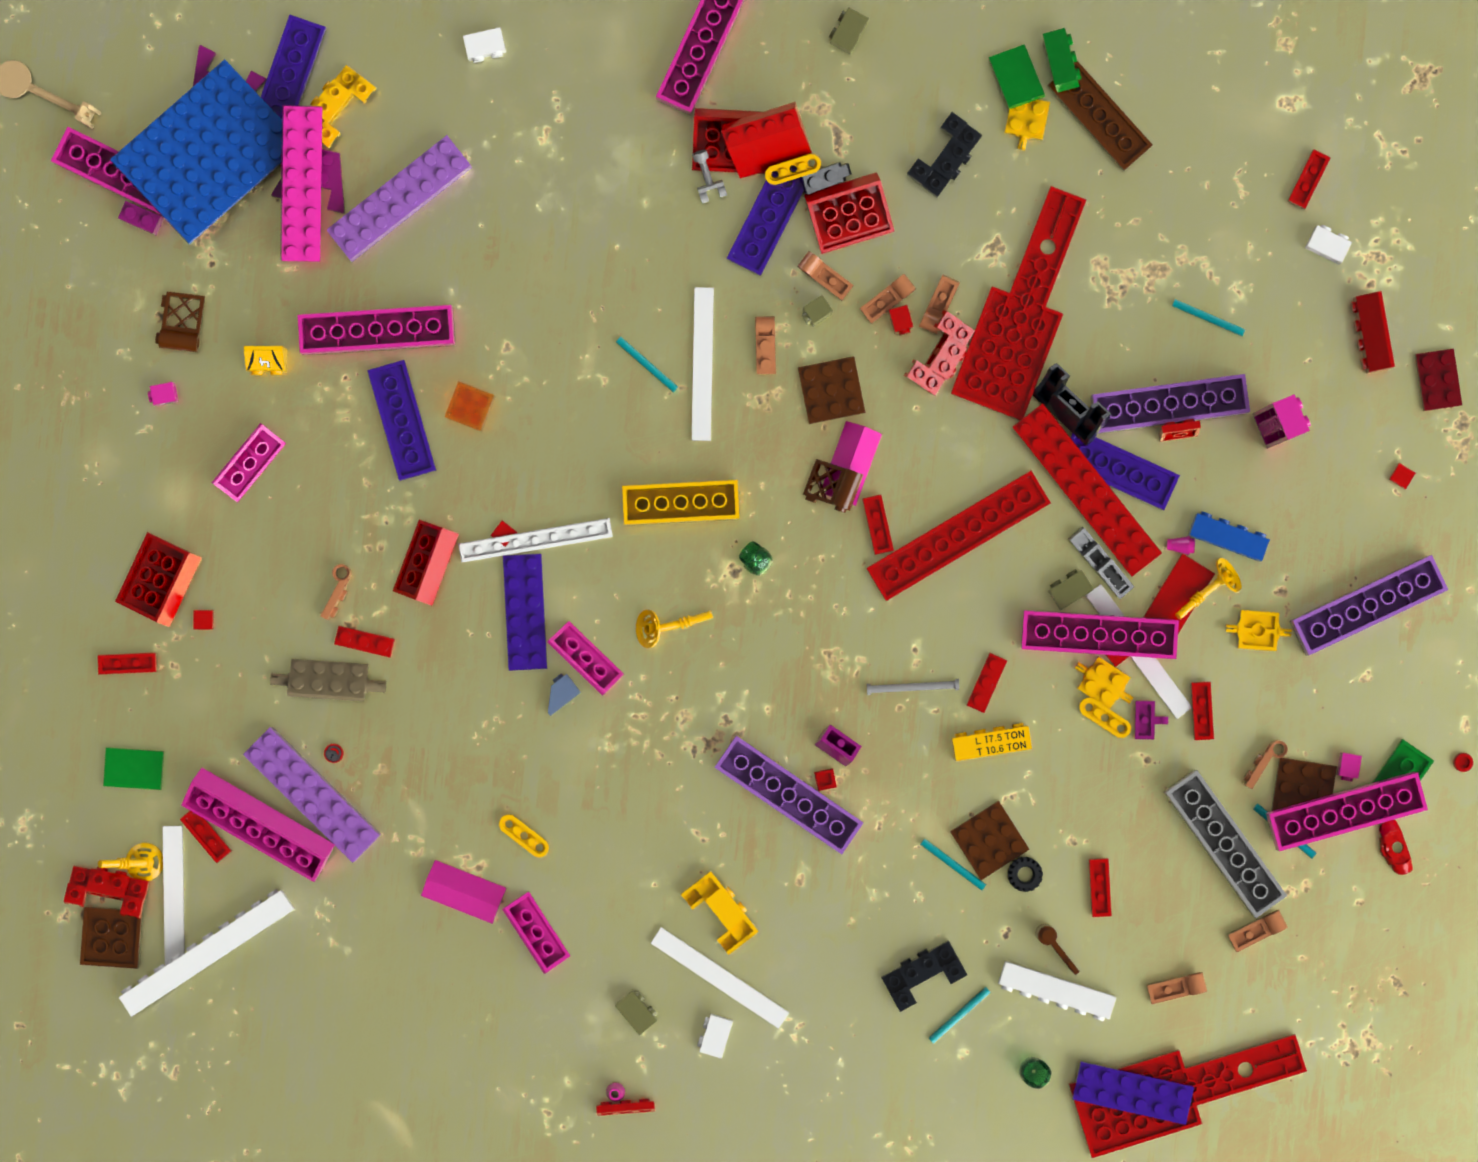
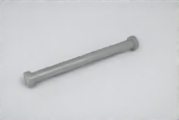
[867,679,959,695]

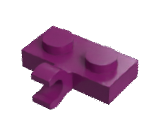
[1135,701,1168,740]

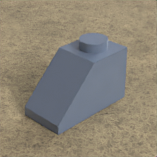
[548,673,581,716]

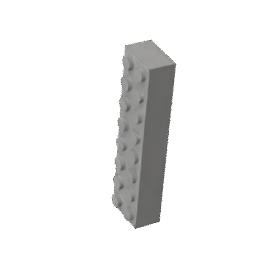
[1164,770,1287,918]

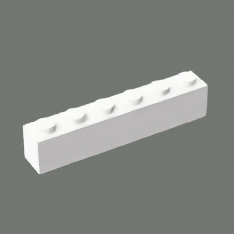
[998,961,1116,1021]

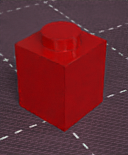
[888,305,914,335]

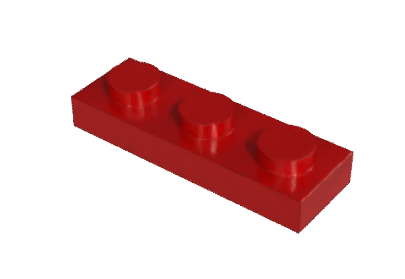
[1288,149,1331,210]
[862,495,894,555]
[334,626,395,658]
[98,653,157,675]
[967,653,1007,713]
[1191,682,1214,740]
[180,811,232,863]
[1089,858,1112,917]
[596,1099,655,1116]

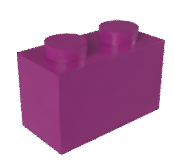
[118,201,164,236]
[815,725,862,767]

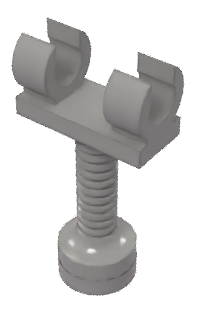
[692,150,727,204]

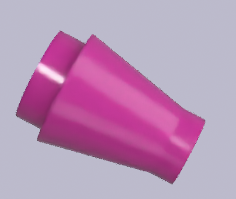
[1167,536,1195,555]
[606,1083,625,1102]

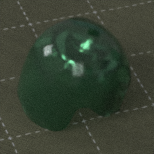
[739,541,773,576]
[1019,1057,1051,1089]

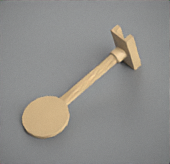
[0,60,101,129]

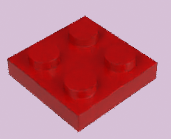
[1159,419,1201,442]

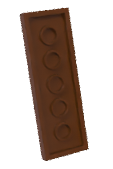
[1047,62,1153,171]

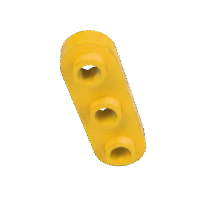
[765,153,821,185]
[1079,698,1131,738]
[499,814,549,857]

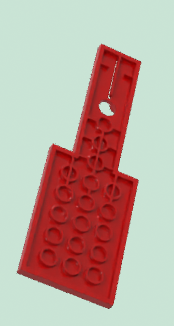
[951,186,1086,420]
[1069,1034,1307,1158]

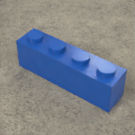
[1188,511,1270,562]

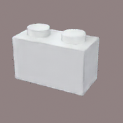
[463,27,506,63]
[1305,225,1352,265]
[697,1013,733,1059]

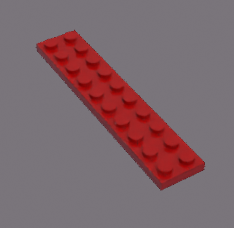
[1013,403,1162,577]
[866,470,1051,601]

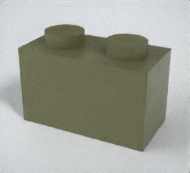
[829,7,869,54]
[802,295,833,327]
[1048,569,1094,610]
[615,990,658,1035]

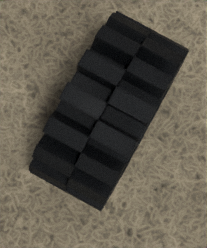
[1007,857,1043,892]

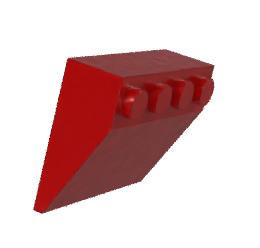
[722,102,812,179]
[692,108,766,174]
[804,172,895,254]
[115,532,202,627]

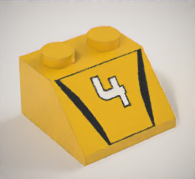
[244,346,287,376]

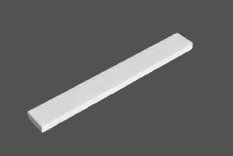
[692,287,714,441]
[458,518,613,563]
[1085,584,1192,719]
[163,826,185,966]
[651,927,789,1029]

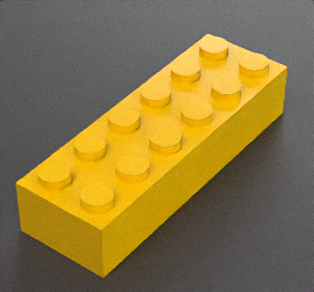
[622,480,740,525]

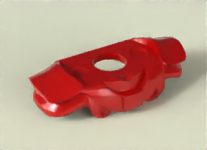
[1379,820,1413,875]

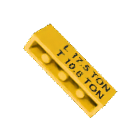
[951,723,1032,761]

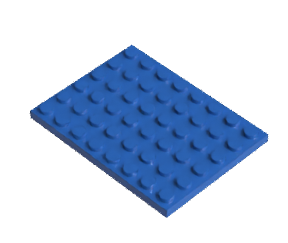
[110,59,282,245]

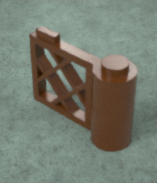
[155,292,205,352]
[803,459,863,513]
[1035,924,1080,975]

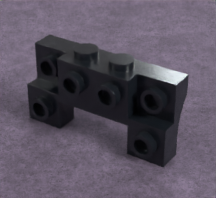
[907,112,982,198]
[1033,363,1111,446]
[881,940,967,1012]

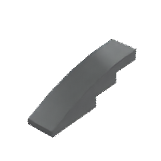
[1068,526,1134,599]

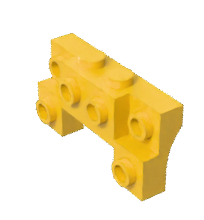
[310,65,376,149]
[681,871,759,955]

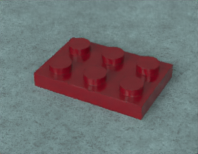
[1415,349,1462,411]

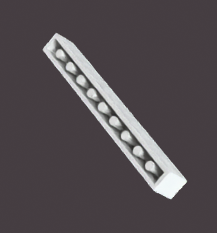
[119,889,295,1017]

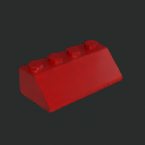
[1351,291,1395,374]
[393,519,459,606]

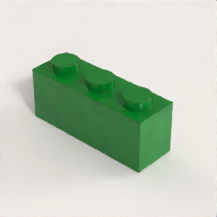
[1043,28,1082,93]

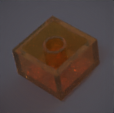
[445,381,496,432]

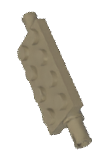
[270,659,386,701]

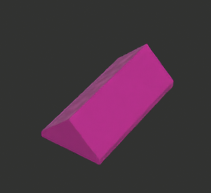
[823,421,882,506]
[211,423,286,502]
[547,621,624,696]
[421,860,506,924]
[502,892,570,974]

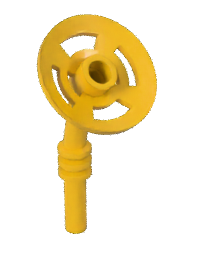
[1175,558,1242,620]
[636,610,713,648]
[98,843,163,881]

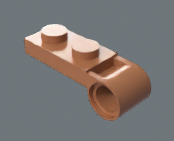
[797,251,854,301]
[860,274,916,324]
[919,274,960,334]
[755,316,776,374]
[321,564,352,620]
[1243,740,1288,789]
[1227,910,1288,952]
[1147,972,1207,1004]

